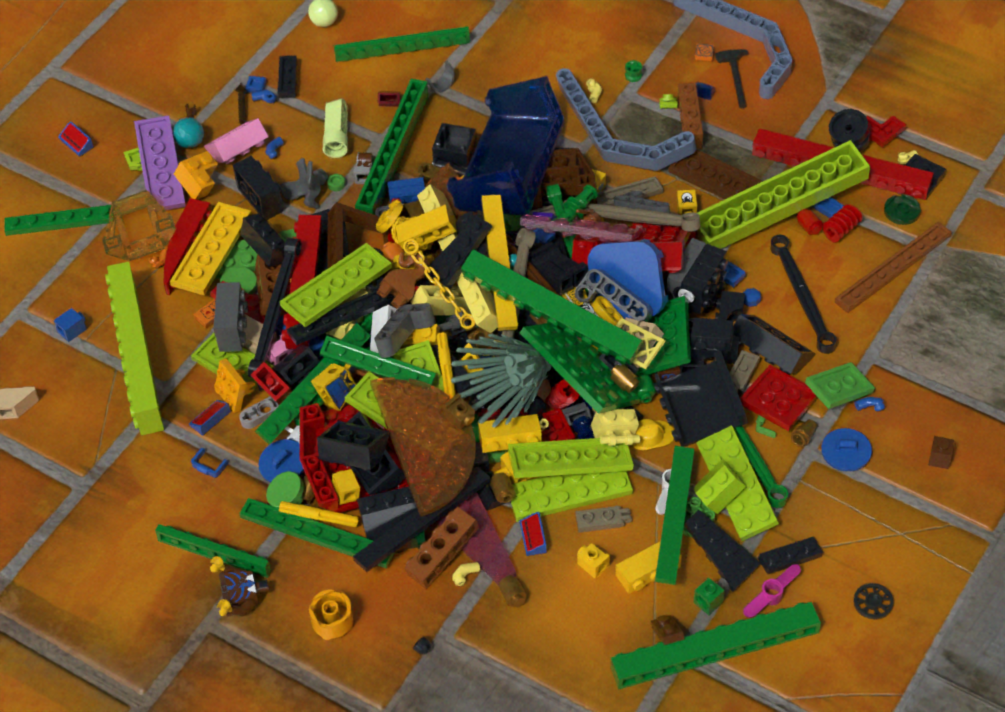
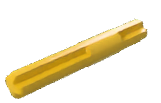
[436,332,456,402]
[279,501,359,527]

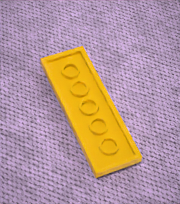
[170,202,252,296]

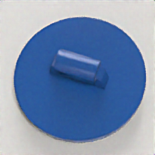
[821,428,872,471]
[259,439,304,482]

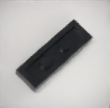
[278,55,297,98]
[758,537,823,575]

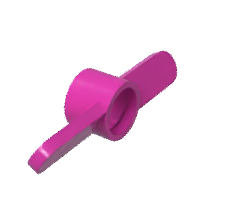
[743,564,801,618]

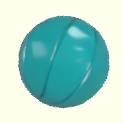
[173,117,204,148]

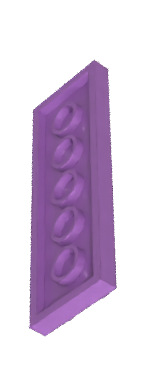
[134,116,186,213]

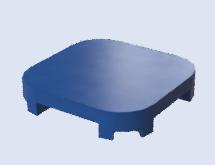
[588,239,668,319]

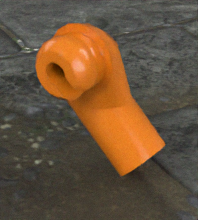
[149,246,168,268]

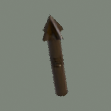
[235,83,248,124]

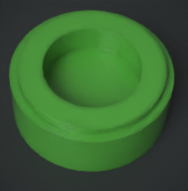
[327,174,345,191]

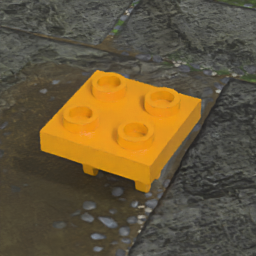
[214,358,255,413]

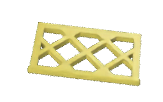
[616,318,665,369]

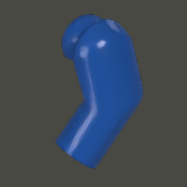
[251,90,276,103]
[265,137,284,159]

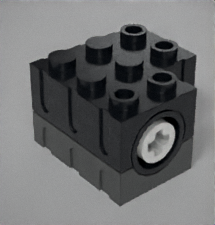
[666,238,728,315]

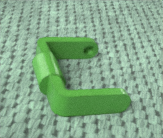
[755,415,777,438]

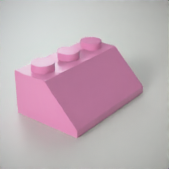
[204,118,268,164]

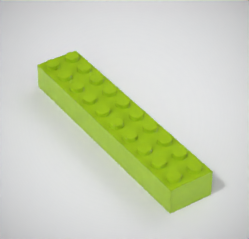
[696,140,870,249]
[105,262,164,436]

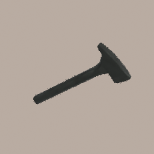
[715,49,748,109]

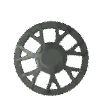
[853,583,893,619]

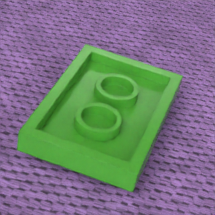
[805,362,875,409]

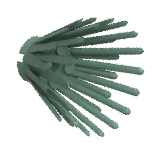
[451,334,551,427]

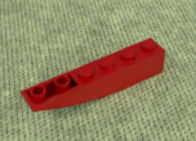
[163,198,212,295]

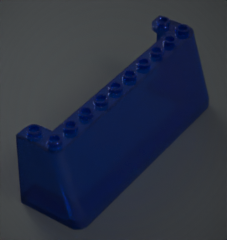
[447,76,564,215]

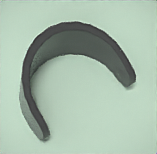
[425,61,454,92]

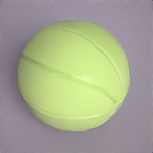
[308,0,338,27]

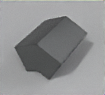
[562,402,592,426]

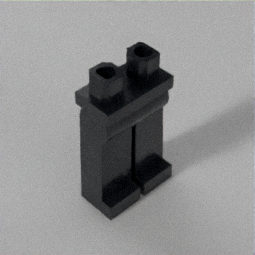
[528,242,588,295]

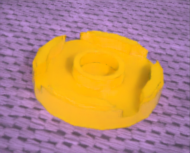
[376,200,403,233]

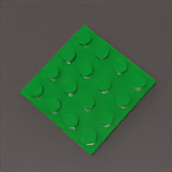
[637,296,691,375]

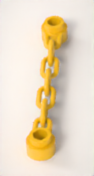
[403,239,476,330]

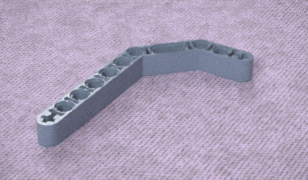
[673,0,792,99]
[556,68,697,170]

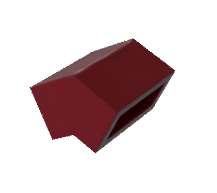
[378,91,402,107]

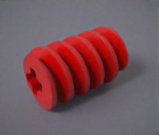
[823,204,863,243]
[546,379,580,410]

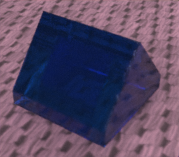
[696,82,716,101]

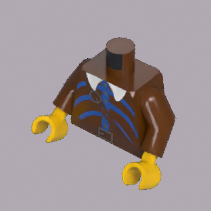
[210,556,269,617]

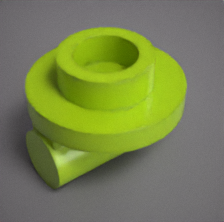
[659,94,677,109]

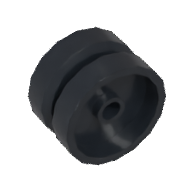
[829,109,871,152]

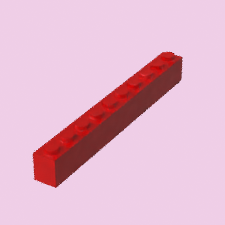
[752,128,934,200]

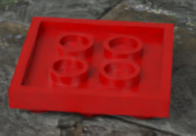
[740,365,818,431]

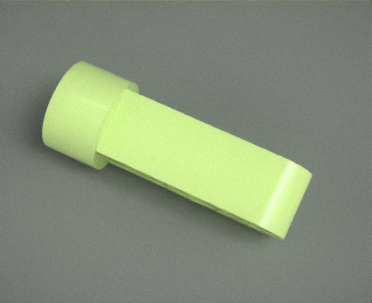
[323,98,348,158]

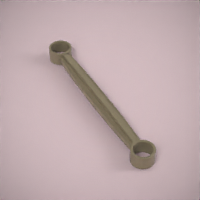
[563,200,701,231]
[494,228,535,367]

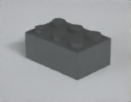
[214,282,248,352]

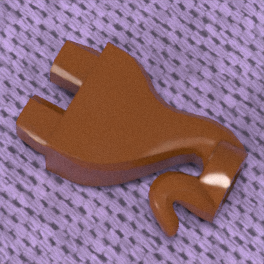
[377,252,429,309]

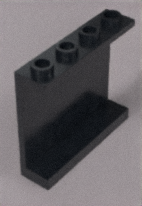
[653,351,748,447]

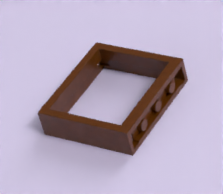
[328,202,390,279]

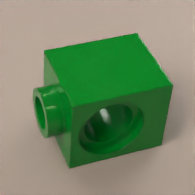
[694,578,724,615]

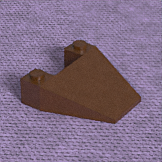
[522,148,597,210]

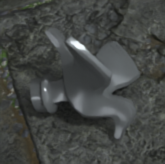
[280,158,328,209]

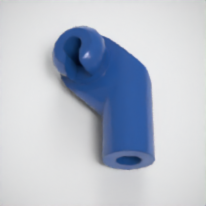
[854,397,885,411]

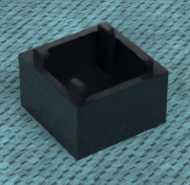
[432,123,477,168]

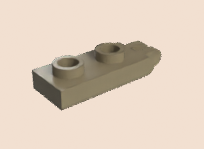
[730,350,760,393]
[575,506,632,533]

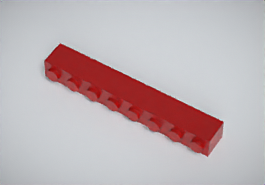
[282,214,322,349]

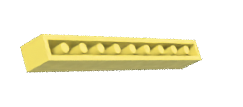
[417,184,498,333]

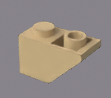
[0,386,39,419]

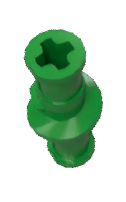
[551,185,598,233]

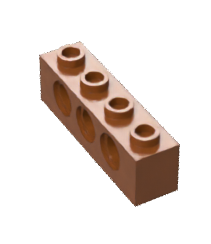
[677,83,703,149]
[255,254,287,316]
[405,506,479,589]

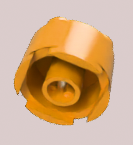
[309,590,353,640]

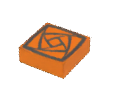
[695,44,714,61]

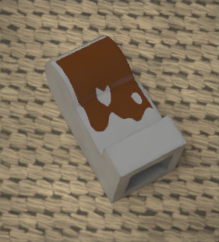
[354,152,373,184]

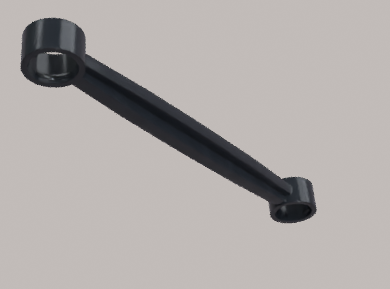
[770,234,837,354]
[248,237,302,378]

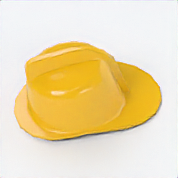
[631,419,674,451]

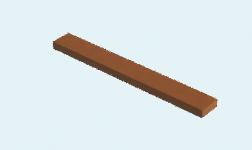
[835,222,952,313]

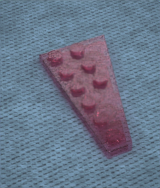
[520,215,643,242]
[422,473,516,587]

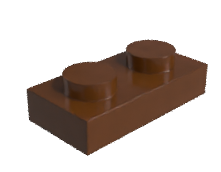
[651,615,684,645]

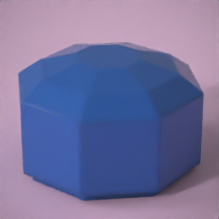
[743,288,761,307]

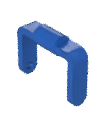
[191,447,229,478]

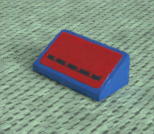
[58,121,93,157]
[189,400,231,436]
[519,512,547,556]

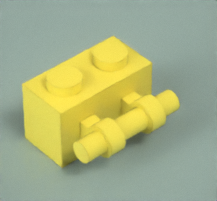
[591,409,640,446]

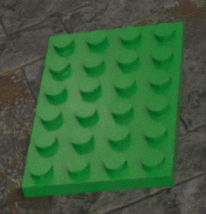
[520,323,642,414]

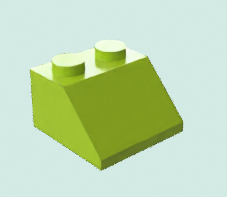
[694,459,746,514]

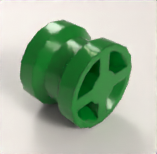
[625,60,642,82]

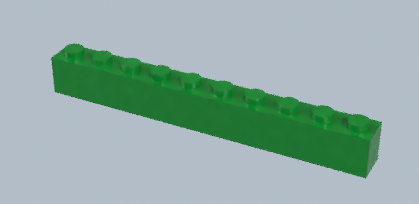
[355,78,429,215]
[461,249,642,365]
[611,602,821,689]

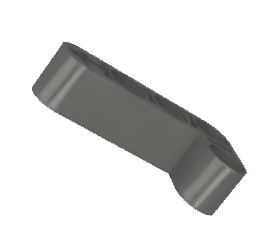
[614,191,670,225]
[575,269,653,321]
[374,303,436,358]

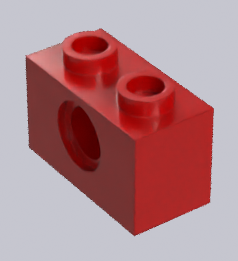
[251,362,292,405]

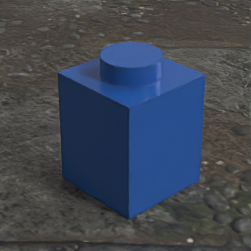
[54,308,87,342]

